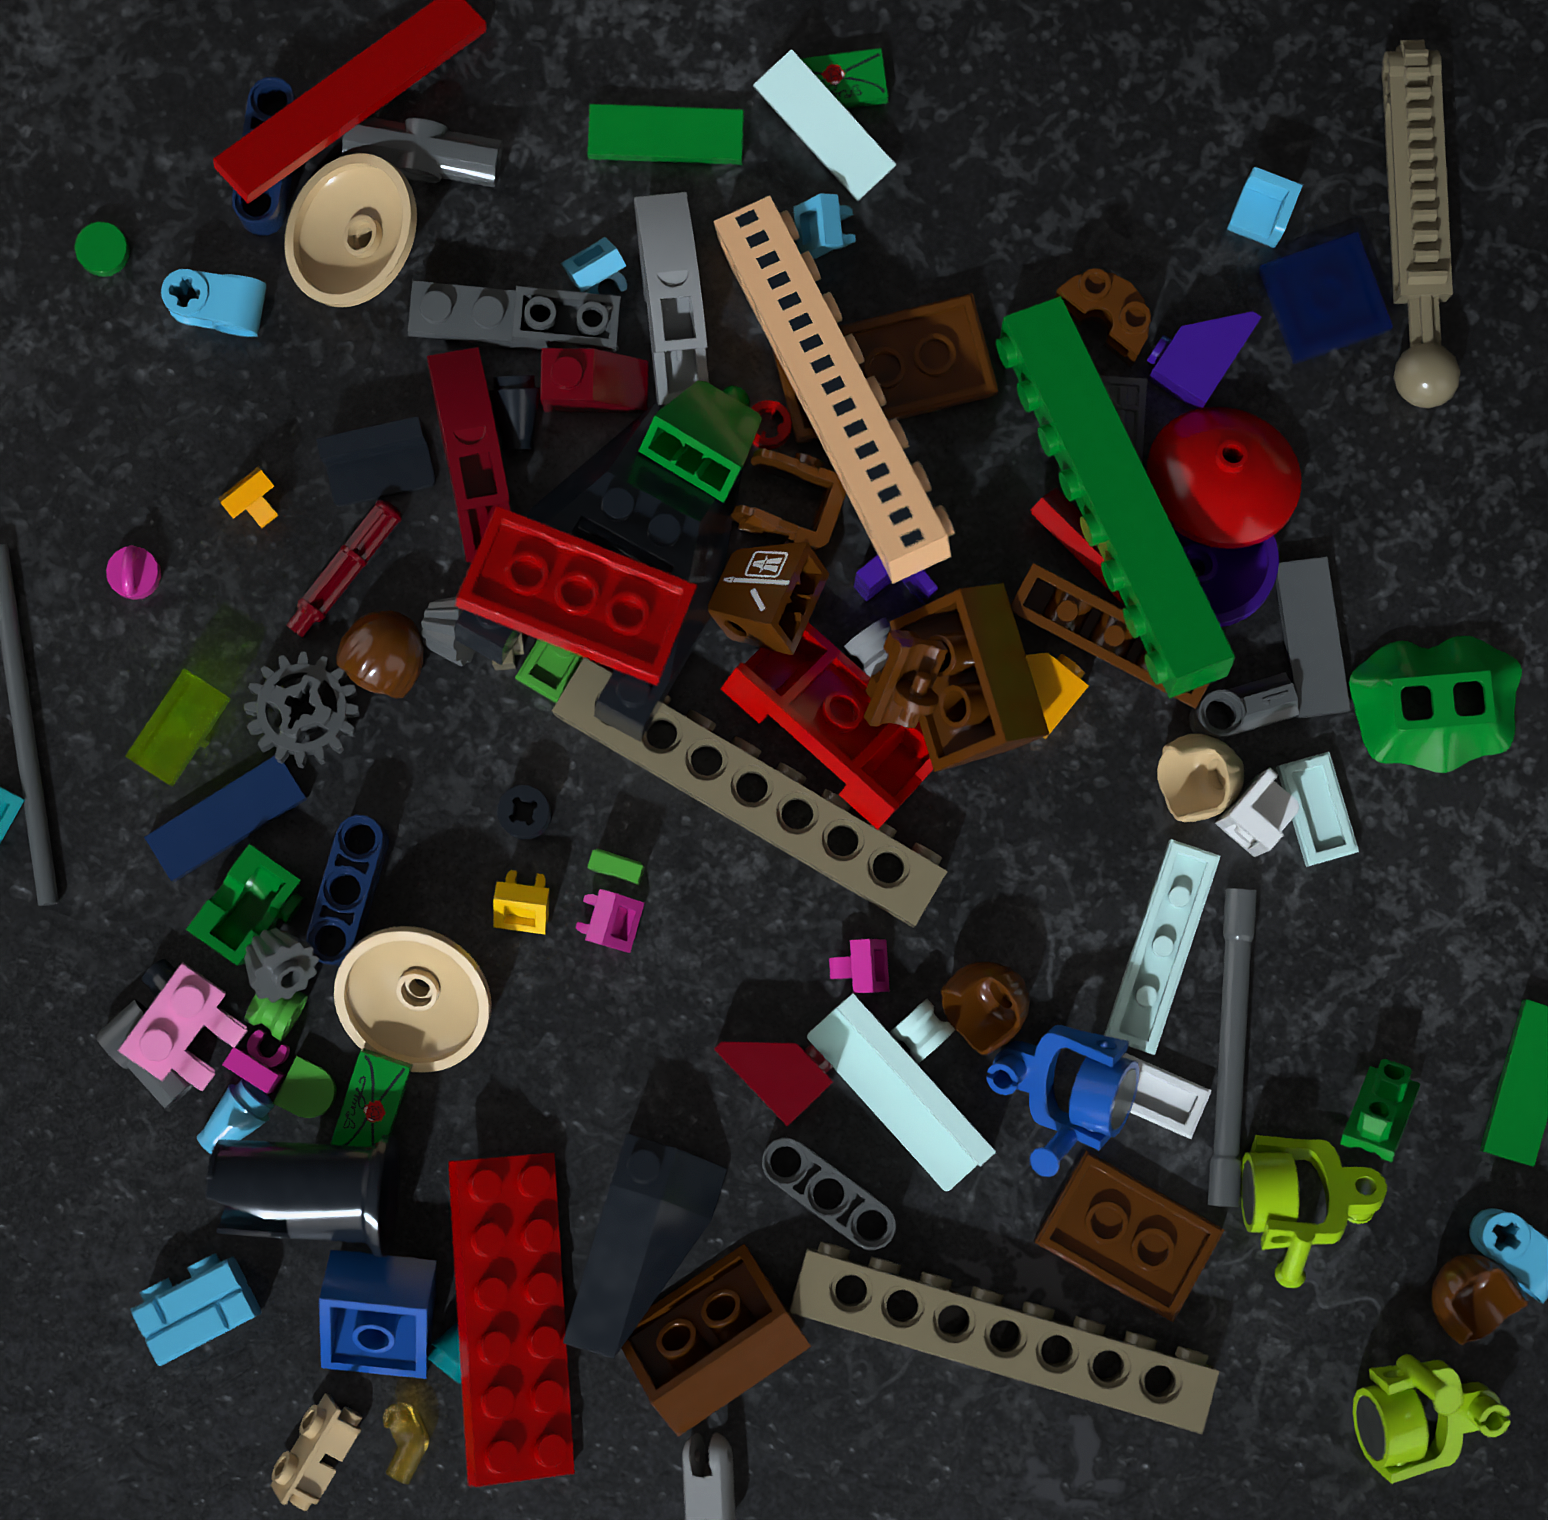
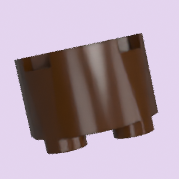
[1054,268,1151,368]

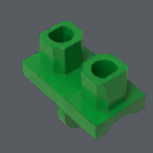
[1341,1059,1421,1162]

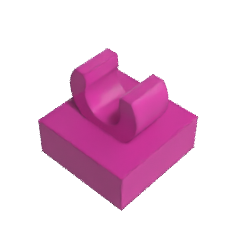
[576,889,644,953]
[829,939,890,993]
[222,1030,290,1093]

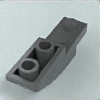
[408,280,620,351]

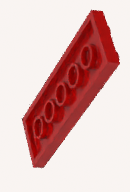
[448,1153,575,1487]

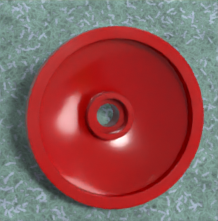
[1145,407,1302,549]

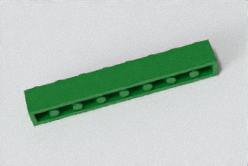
[996,296,1235,698]

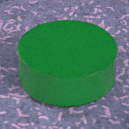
[75,222,130,277]

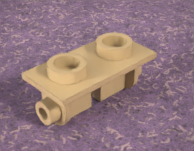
[271,1393,363,1511]

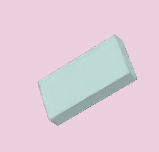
[1276,752,1359,867]

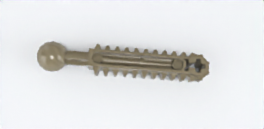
[1382,40,1460,408]

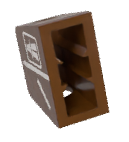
[708,542,830,655]

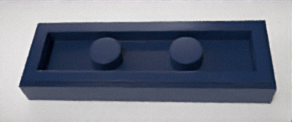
[144,756,308,882]

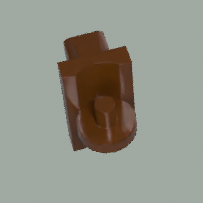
[864,630,948,728]

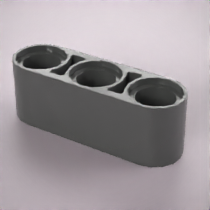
[762,1137,896,1250]

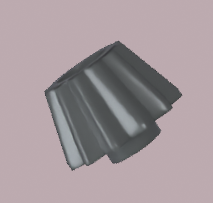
[421,596,476,666]
[244,928,319,1003]

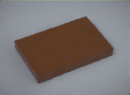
[1033,1150,1225,1322]

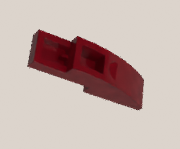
[427,347,510,562]

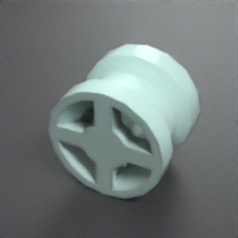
[889,998,955,1064]

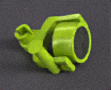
[1241,1135,1387,1289]
[1353,1354,1510,1484]

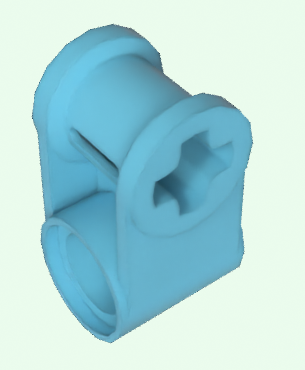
[161,269,267,337]
[1469,1208,1548,1304]

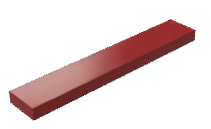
[213,0,486,204]

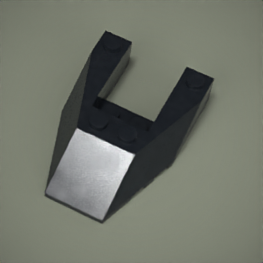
[455,403,744,742]

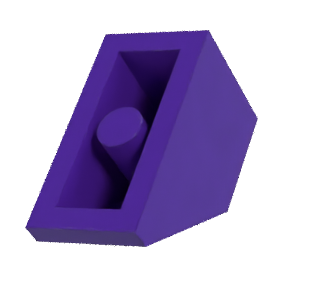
[1147,311,1261,410]

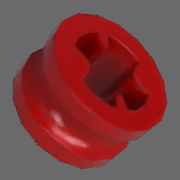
[751,400,792,450]

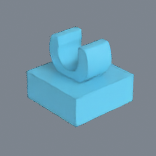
[793,193,856,258]
[561,237,627,294]

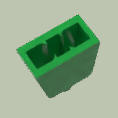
[638,381,762,503]

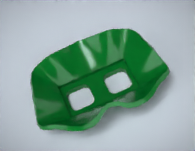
[1349,636,1522,773]

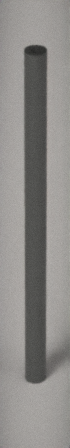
[0,544,59,906]

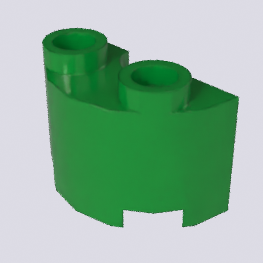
[186,844,305,966]

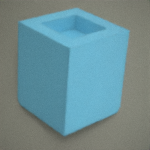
[1227,167,1303,248]

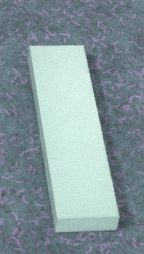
[1104,839,1221,1055]

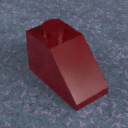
[540,348,649,413]
[714,1042,833,1126]

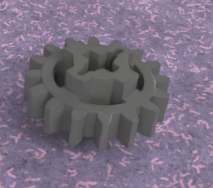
[244,652,360,768]

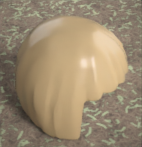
[1157,734,1244,822]

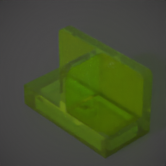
[125,668,231,787]

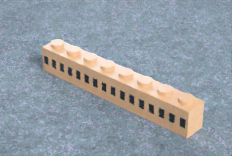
[714,196,954,583]

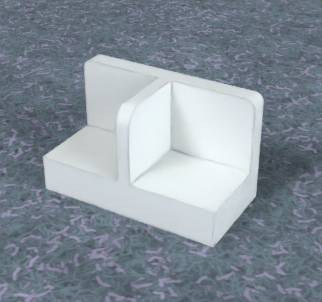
[1215,768,1299,857]

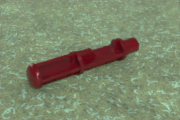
[286,500,402,638]

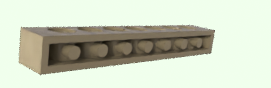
[552,657,947,928]
[789,1241,1220,1434]

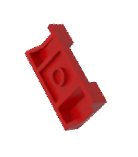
[721,622,934,830]

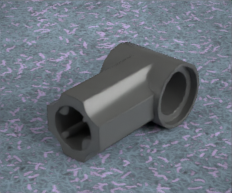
[1189,672,1299,741]
[95,999,194,1108]

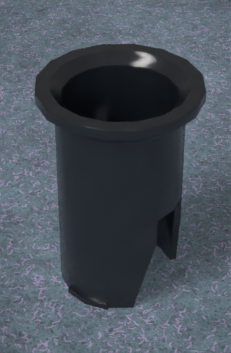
[206,1134,400,1257]

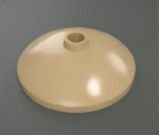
[285,153,417,307]
[334,926,492,1072]

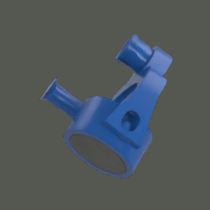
[986,1025,1140,1177]

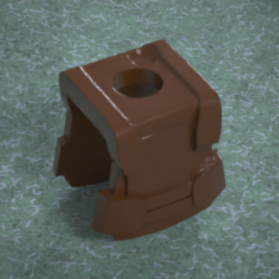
[731,449,846,552]

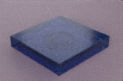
[1258,232,1393,365]

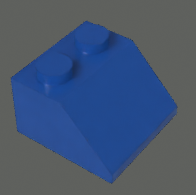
[319,1250,436,1379]

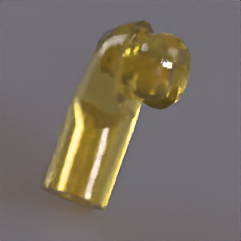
[383,1402,429,1484]

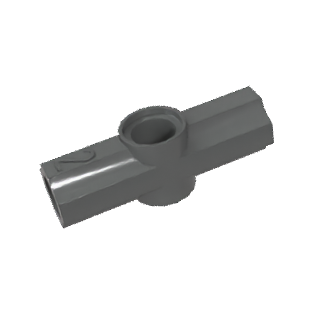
[342,117,503,187]

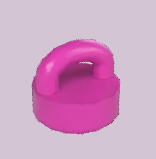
[106,545,161,600]

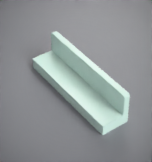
[807,994,996,1191]

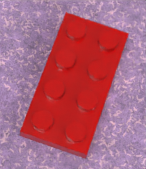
[455,506,697,686]

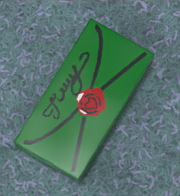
[801,48,888,109]
[331,1048,413,1147]

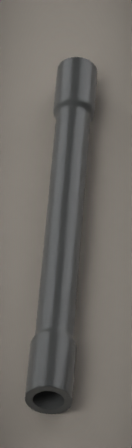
[1208,888,1257,1207]

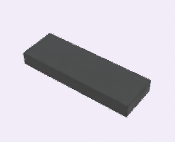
[1275,557,1350,719]

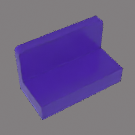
[854,555,938,606]

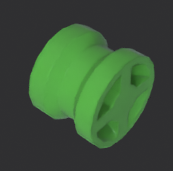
[244,991,308,1041]

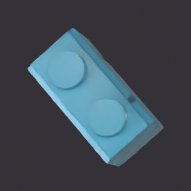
[131,1253,262,1367]

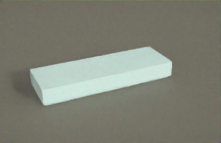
[753,49,896,201]

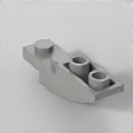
[634,192,709,405]

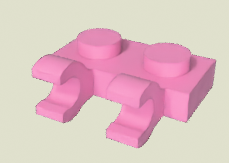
[118,962,247,1091]

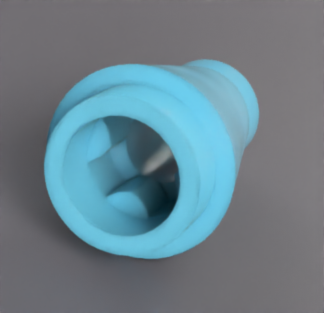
[197,1079,274,1154]

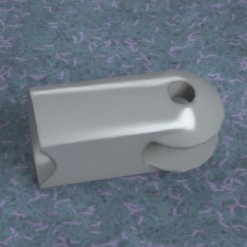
[682,1432,736,1520]

